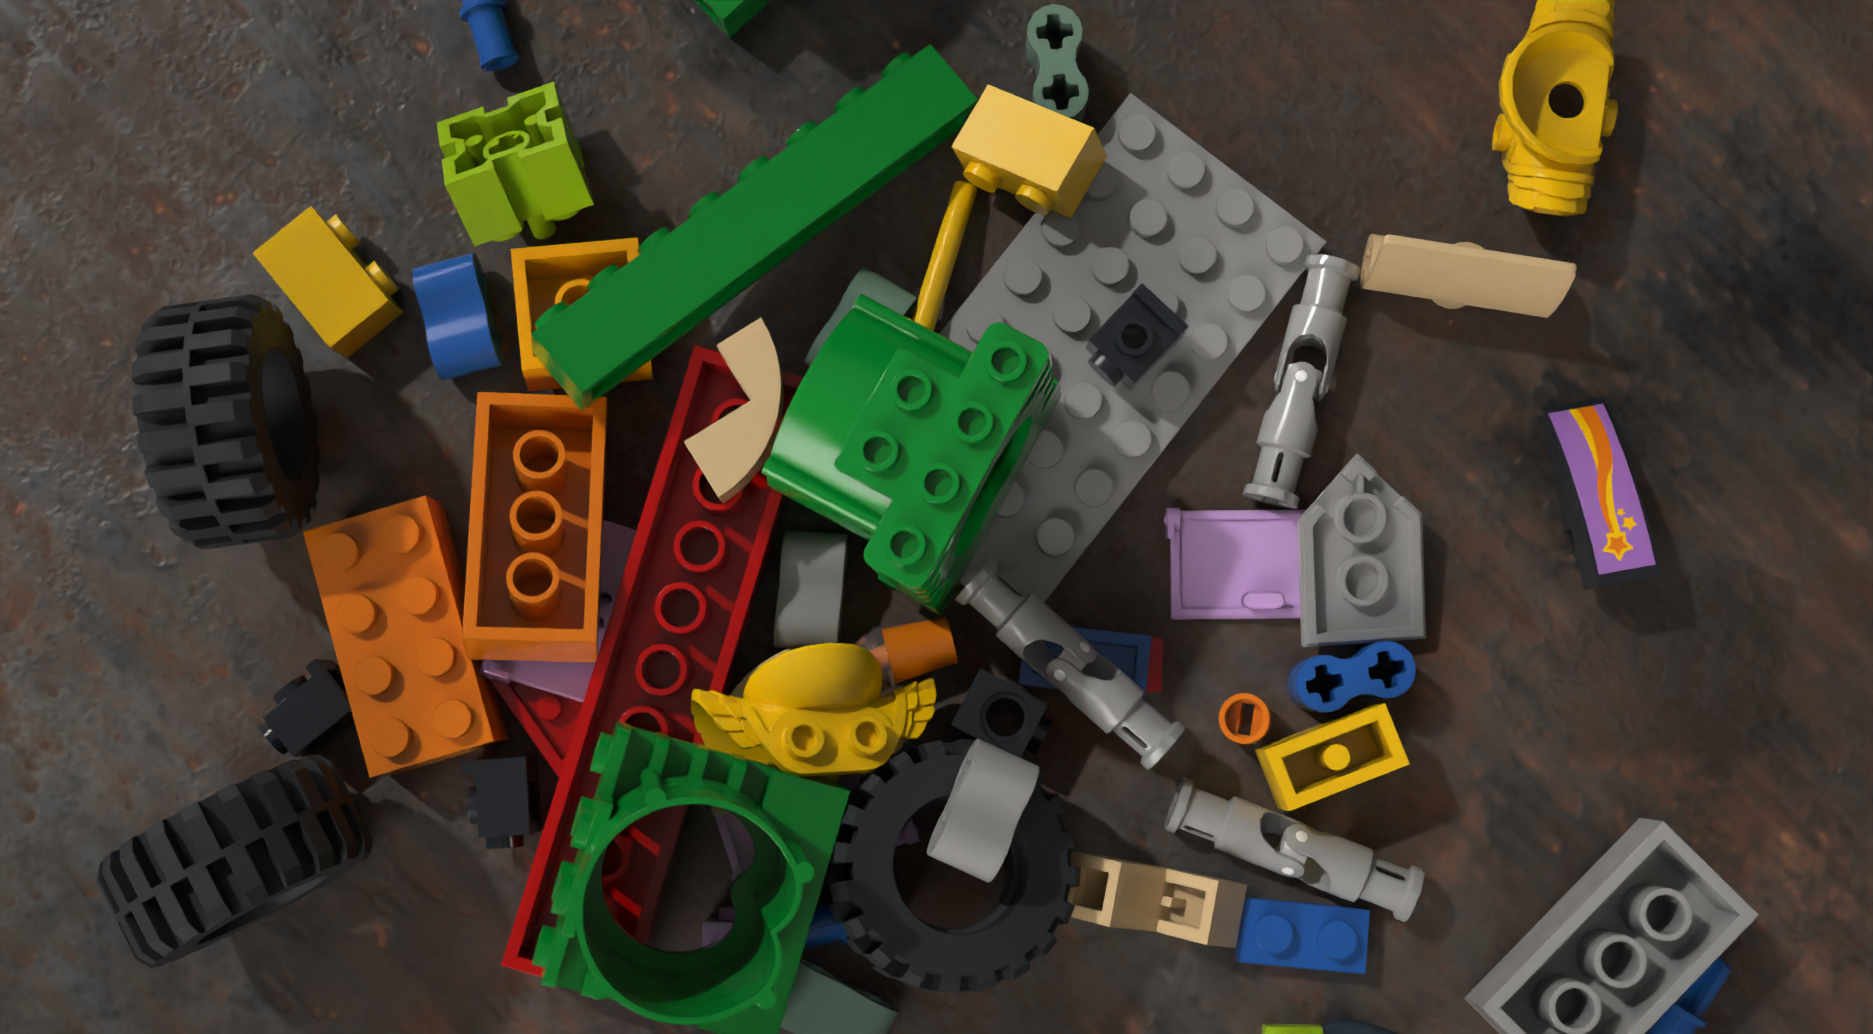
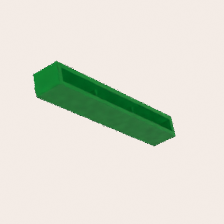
[532,44,978,411]

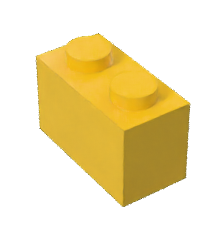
[951,85,1107,219]
[252,206,404,358]
[1254,703,1410,811]

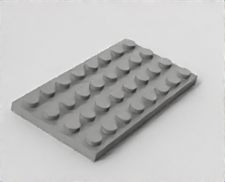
[939,93,1326,602]

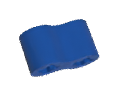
[412,253,504,381]
[1287,641,1416,713]

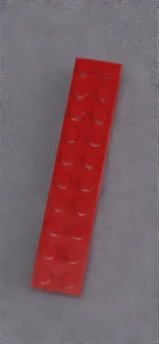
[501,345,804,977]

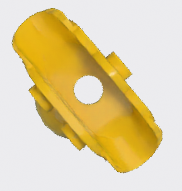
[1492,0,1618,217]
[691,643,937,780]

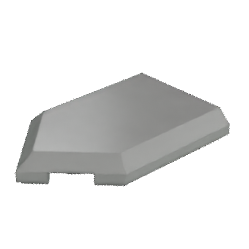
[1297,454,1426,647]

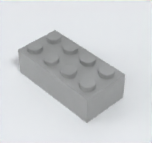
[1464,818,1759,1034]

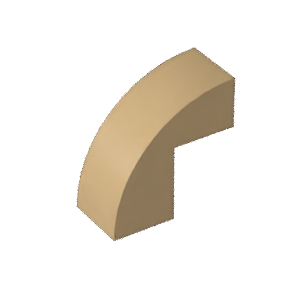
[684,318,784,503]
[1067,851,1247,948]

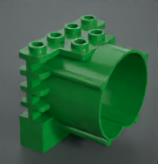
[761,294,1061,616]
[532,721,850,1034]

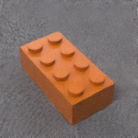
[462,392,608,663]
[303,495,509,778]

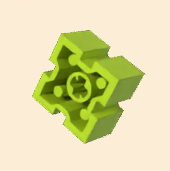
[437,82,594,247]

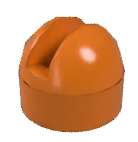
[1219,693,1271,744]

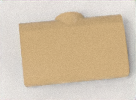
[1360,234,1577,318]

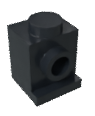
[1086,283,1189,391]
[260,659,354,757]
[462,756,542,849]

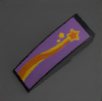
[1539,398,1661,590]

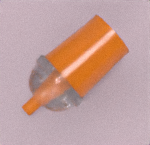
[855,616,958,689]

